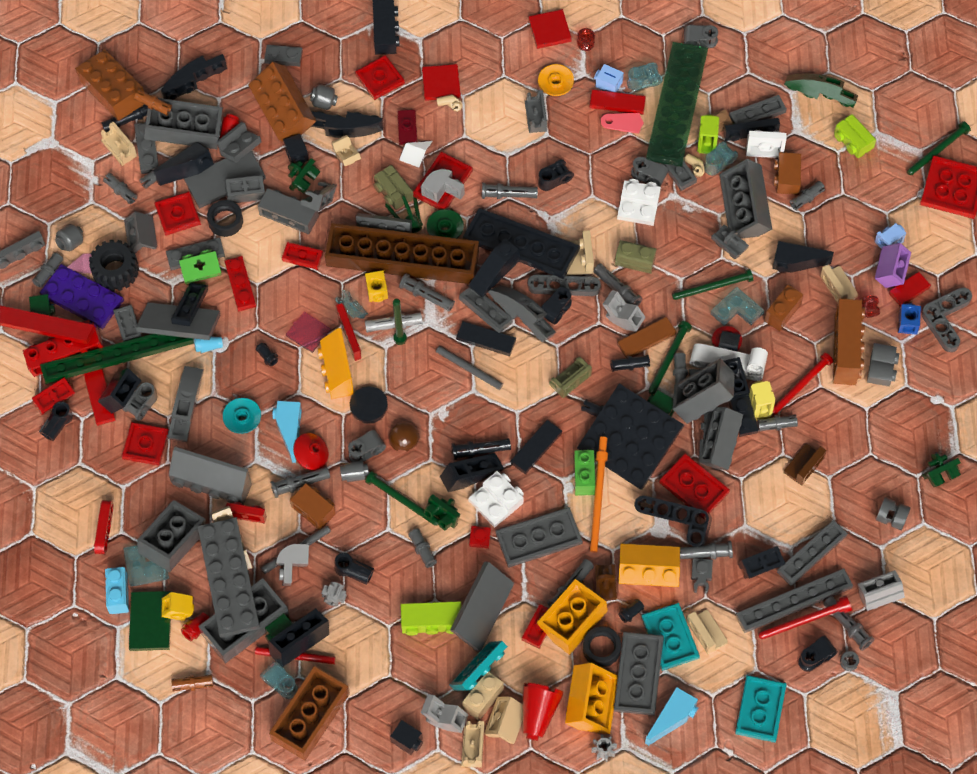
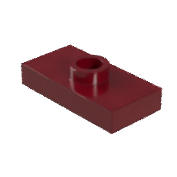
[397,110,417,145]

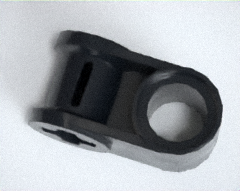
[538,159,574,191]
[541,287,572,325]
[798,635,838,672]

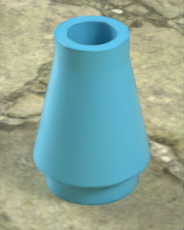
[194,336,223,353]

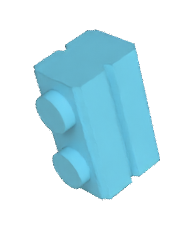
[105,567,129,614]

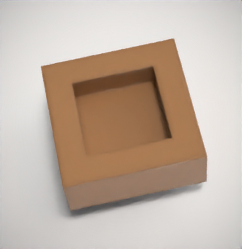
[711,109,733,132]

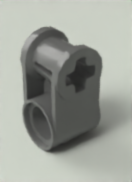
[684,25,718,49]
[631,157,668,187]
[122,382,158,421]
[348,430,386,462]

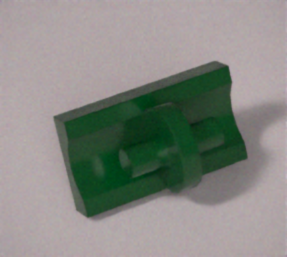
[288,158,321,193]
[922,452,961,487]
[423,494,461,531]

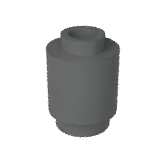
[340,461,369,482]

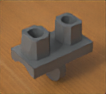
[711,225,749,259]

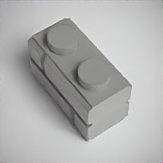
[858,570,905,611]

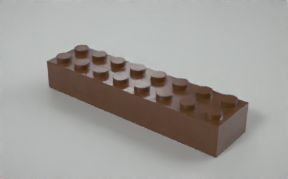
[325,223,479,284]

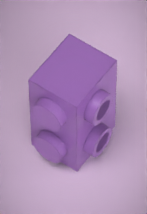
[875,243,911,288]

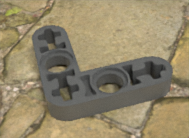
[922,288,972,352]

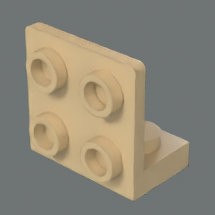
[566,230,594,276]

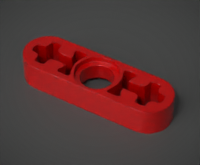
[94,500,114,554]

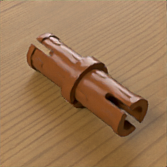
[134,89,172,116]
[171,674,213,692]

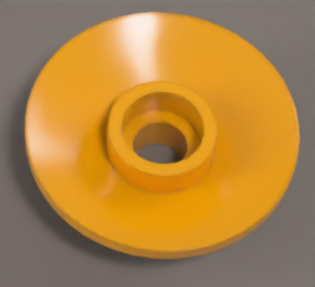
[538,64,574,96]

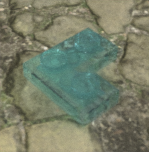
[710,287,764,326]
[123,545,170,587]

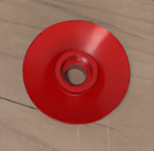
[293,433,329,470]

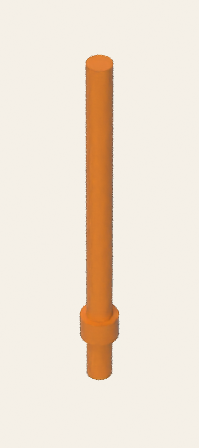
[590,437,608,553]

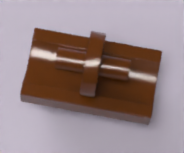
[595,564,617,601]

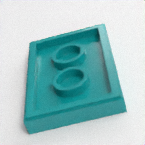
[641,603,700,671]
[735,675,787,743]

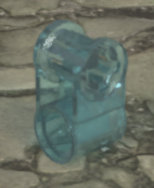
[627,63,663,91]
[704,141,738,176]
[260,661,298,699]

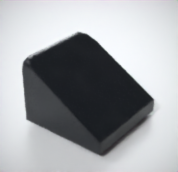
[719,331,741,351]

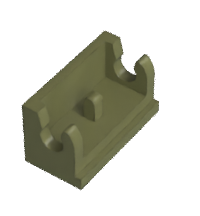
[549,357,592,398]

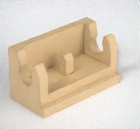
[101,122,137,166]
[461,721,485,768]

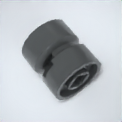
[876,497,911,531]

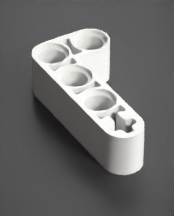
[689,343,768,381]

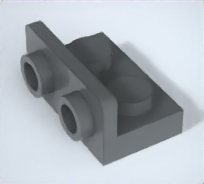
[217,122,261,163]

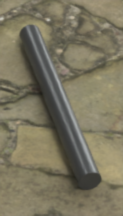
[436,346,503,390]
[261,525,331,574]

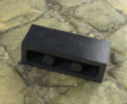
[373,0,400,55]
[269,608,329,667]

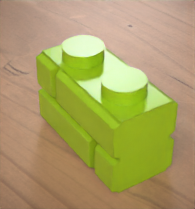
[834,114,876,159]
[697,115,719,154]

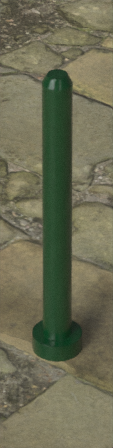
[907,121,971,175]
[672,269,753,300]
[393,299,407,345]
[648,321,692,395]
[365,471,439,526]

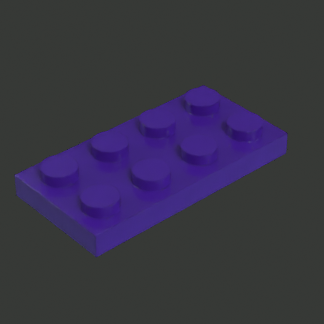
[40,264,124,330]

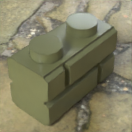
[373,165,413,210]
[615,240,657,274]

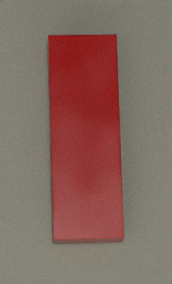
[590,90,646,115]
[336,303,362,361]

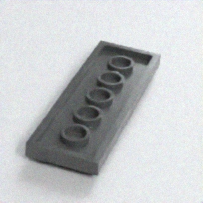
[198,517,260,638]

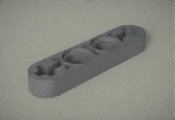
[528,275,601,296]

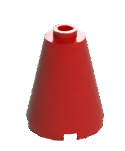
[523,683,564,741]

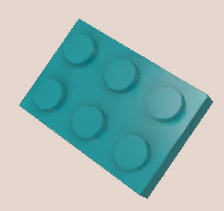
[449,641,508,691]

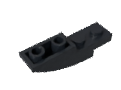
[161,54,227,100]
[311,111,384,138]
[723,357,759,437]

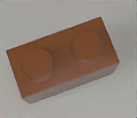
[773,152,801,195]
[764,285,804,331]
[290,483,336,530]

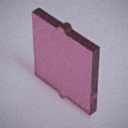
[286,312,331,353]

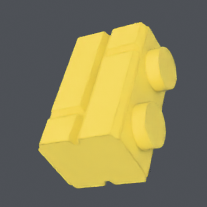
[749,381,775,421]

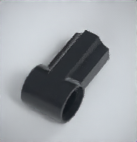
[39,402,73,441]
[335,553,374,585]

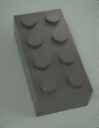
[144,98,223,149]
[199,578,289,664]

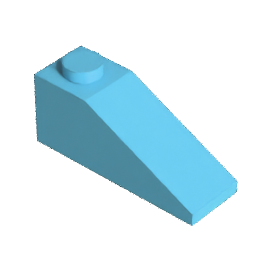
[273,401,302,463]
[645,687,699,746]

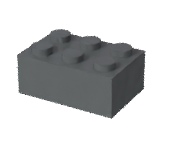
[673,358,735,424]
[137,500,206,572]

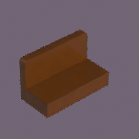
[784,444,827,486]

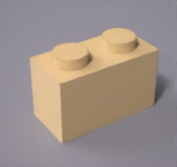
[463,672,504,721]

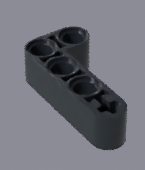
[634,496,712,547]

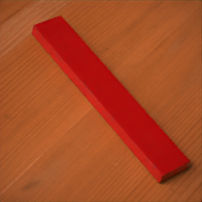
[0,305,96,344]
[82,320,116,426]

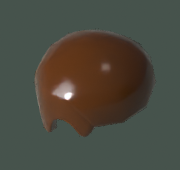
[388,422,420,451]

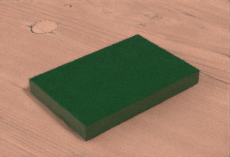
[129,591,171,651]

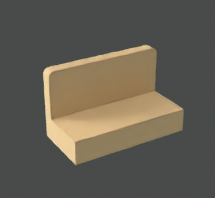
[820,265,858,303]
[687,610,728,655]
[484,697,523,744]

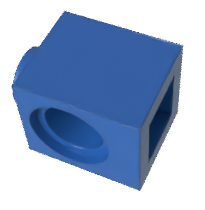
[898,303,921,335]

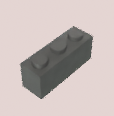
[258,188,319,234]

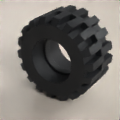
[89,240,139,292]

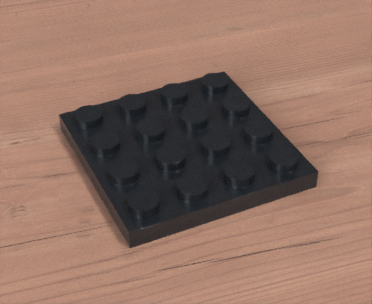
[577,383,685,490]

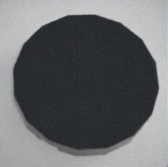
[349,386,388,424]

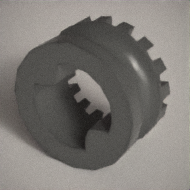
[840,651,859,672]

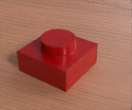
[469,526,491,549]

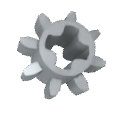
[321,582,347,606]
[591,735,617,762]

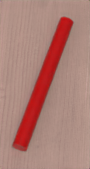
[255,646,336,665]

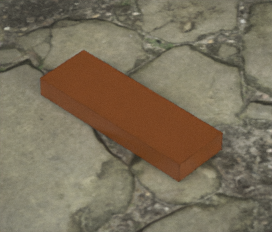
[617,317,676,358]

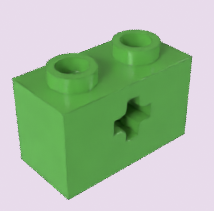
[179,249,222,285]
[574,450,595,496]

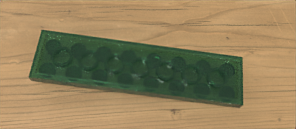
[646,42,708,167]

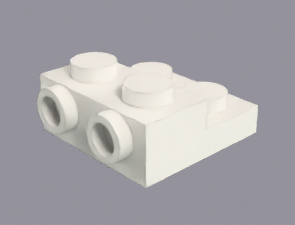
[746,130,786,158]
[617,179,661,226]
[468,471,524,528]

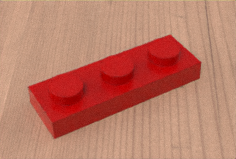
[224,256,256,312]

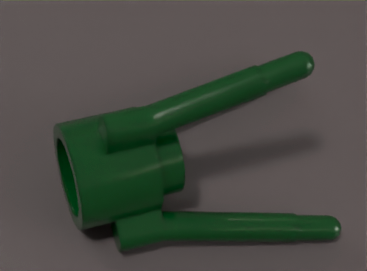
[385,196,423,233]

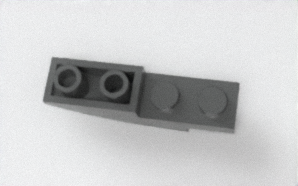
[488,285,556,342]
[168,366,204,442]

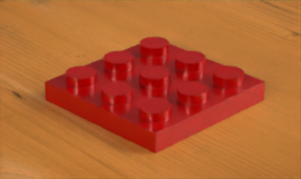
[920,156,977,219]

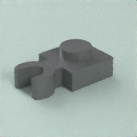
[691,558,713,594]

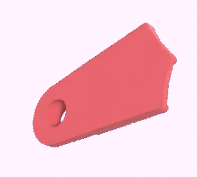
[601,113,644,134]

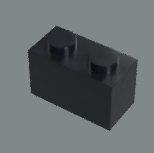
[98,368,141,414]

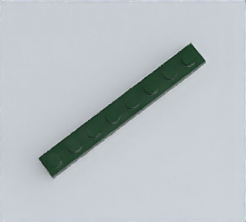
[40,334,194,384]

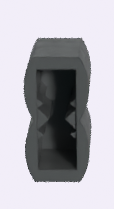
[867,343,900,387]

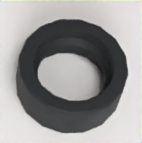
[207,200,243,237]
[583,626,621,667]

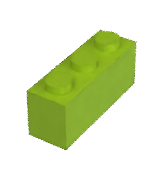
[401,601,461,636]

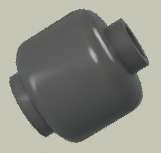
[310,84,338,110]
[55,224,83,252]

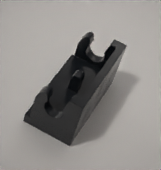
[738,546,785,579]

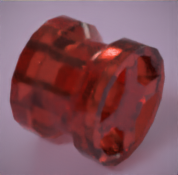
[577,28,595,51]
[860,296,880,318]

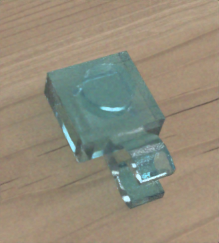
[335,290,368,319]

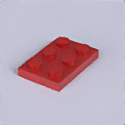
[413,152,473,210]
[659,454,730,519]

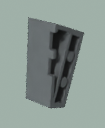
[699,407,743,470]

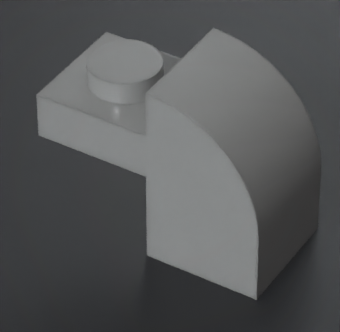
[421,169,465,203]
[602,290,646,332]
[275,544,309,586]
[421,694,469,733]

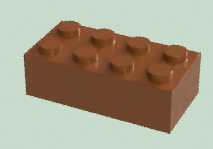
[75,49,144,121]
[248,62,316,141]
[833,299,865,385]
[269,666,350,761]

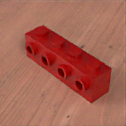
[23,323,104,377]

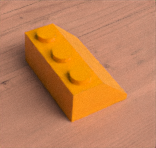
[317,328,354,399]
[618,544,680,587]
[537,579,608,655]
[565,663,618,734]

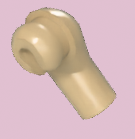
[437,95,463,112]
[684,153,705,177]

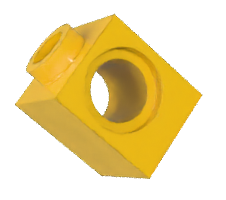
[365,271,388,302]
[162,592,194,621]

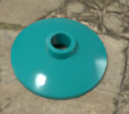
[223,398,261,434]

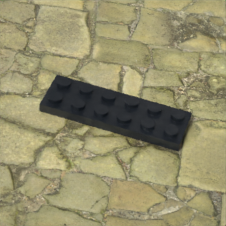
[463,208,580,279]

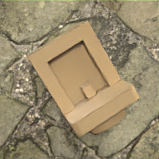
[332,135,361,166]

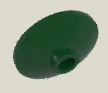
[427,209,464,239]

